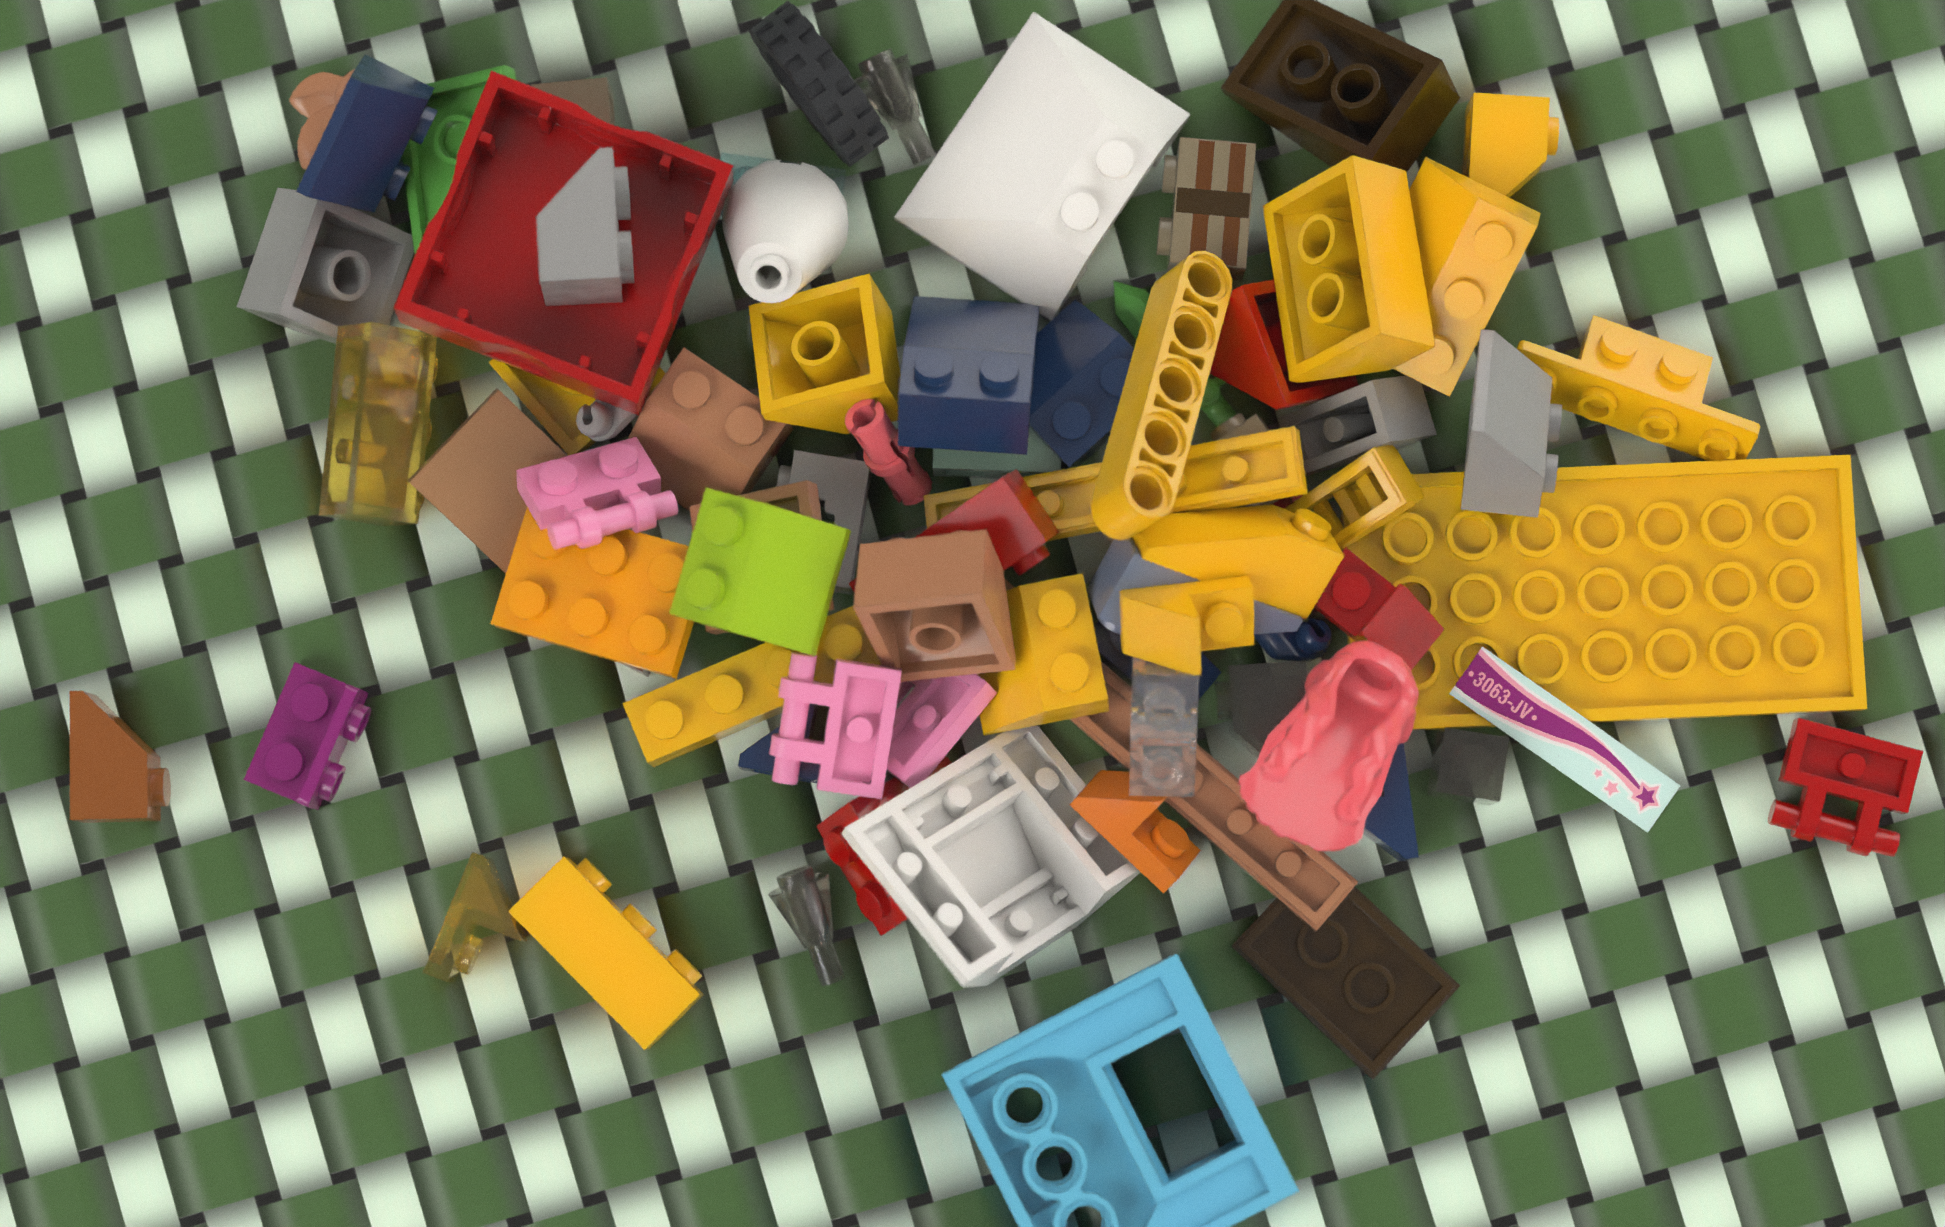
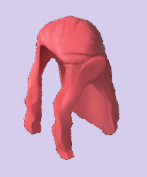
[1238,641,1419,851]

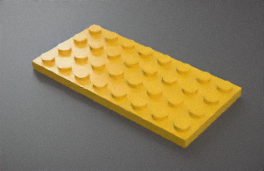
[1340,455,1867,731]

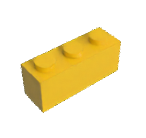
[508,856,704,1050]

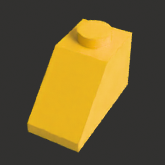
[1462,93,1559,198]

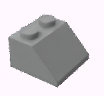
[237,188,414,356]
[1461,329,1562,518]

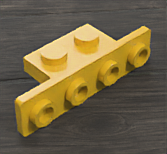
[1516,315,1760,461]

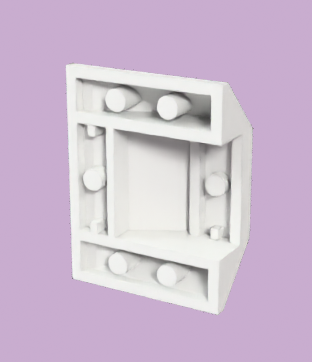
[894,12,1190,322]
[841,725,1141,987]

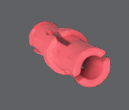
[845,399,932,506]

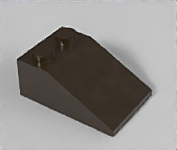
[1221,0,1460,173]

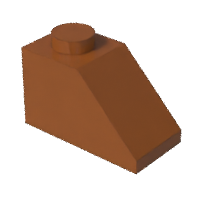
[70,691,171,823]

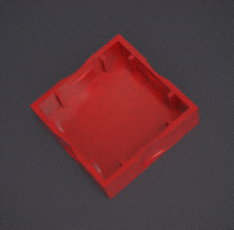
[394,71,733,416]

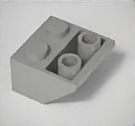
[536,148,634,306]

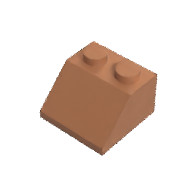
[628,348,793,511]
[854,530,1016,682]

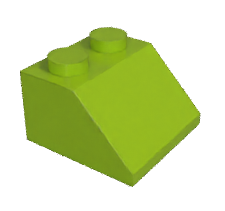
[669,488,851,656]

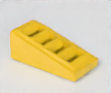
[1285,445,1424,551]

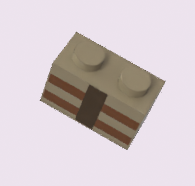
[1156,137,1256,280]

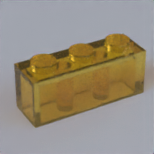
[319,322,438,526]

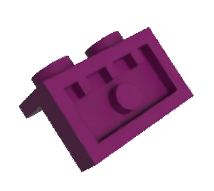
[244,662,371,810]

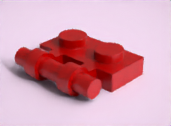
[1768,718,1923,857]

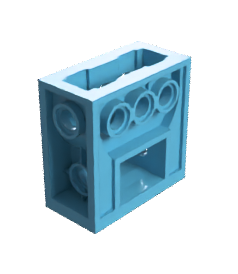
[942,954,1299,1227]

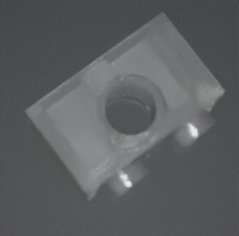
[1129,657,1199,797]

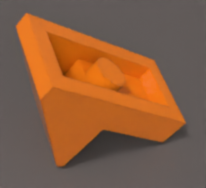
[1069,770,1201,894]

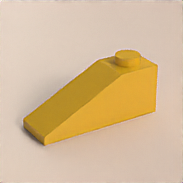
[1132,504,1345,619]

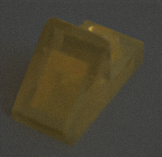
[423,852,527,983]

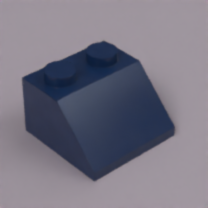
[296,54,438,213]
[1030,299,1134,470]

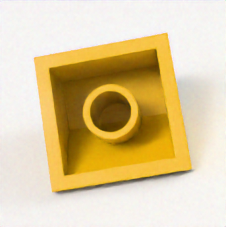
[748,273,901,434]
[977,573,1109,736]

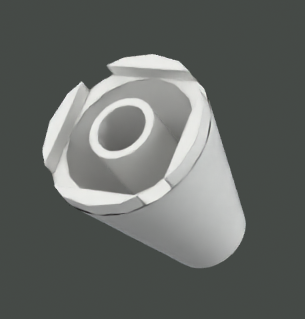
[722,160,848,303]

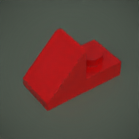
[1314,547,1444,670]

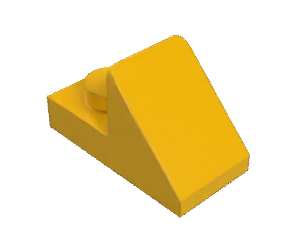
[1119,575,1254,675]

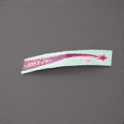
[1449,647,1680,833]

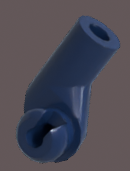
[1254,618,1332,662]

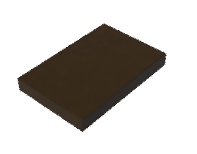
[1231,887,1460,1080]

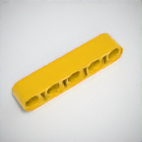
[1091,251,1232,541]

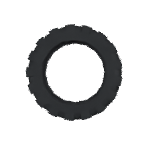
[749,1,889,167]

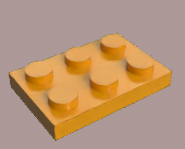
[490,507,694,679]

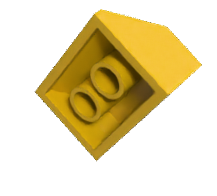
[1263,155,1435,383]
[1393,157,1541,397]

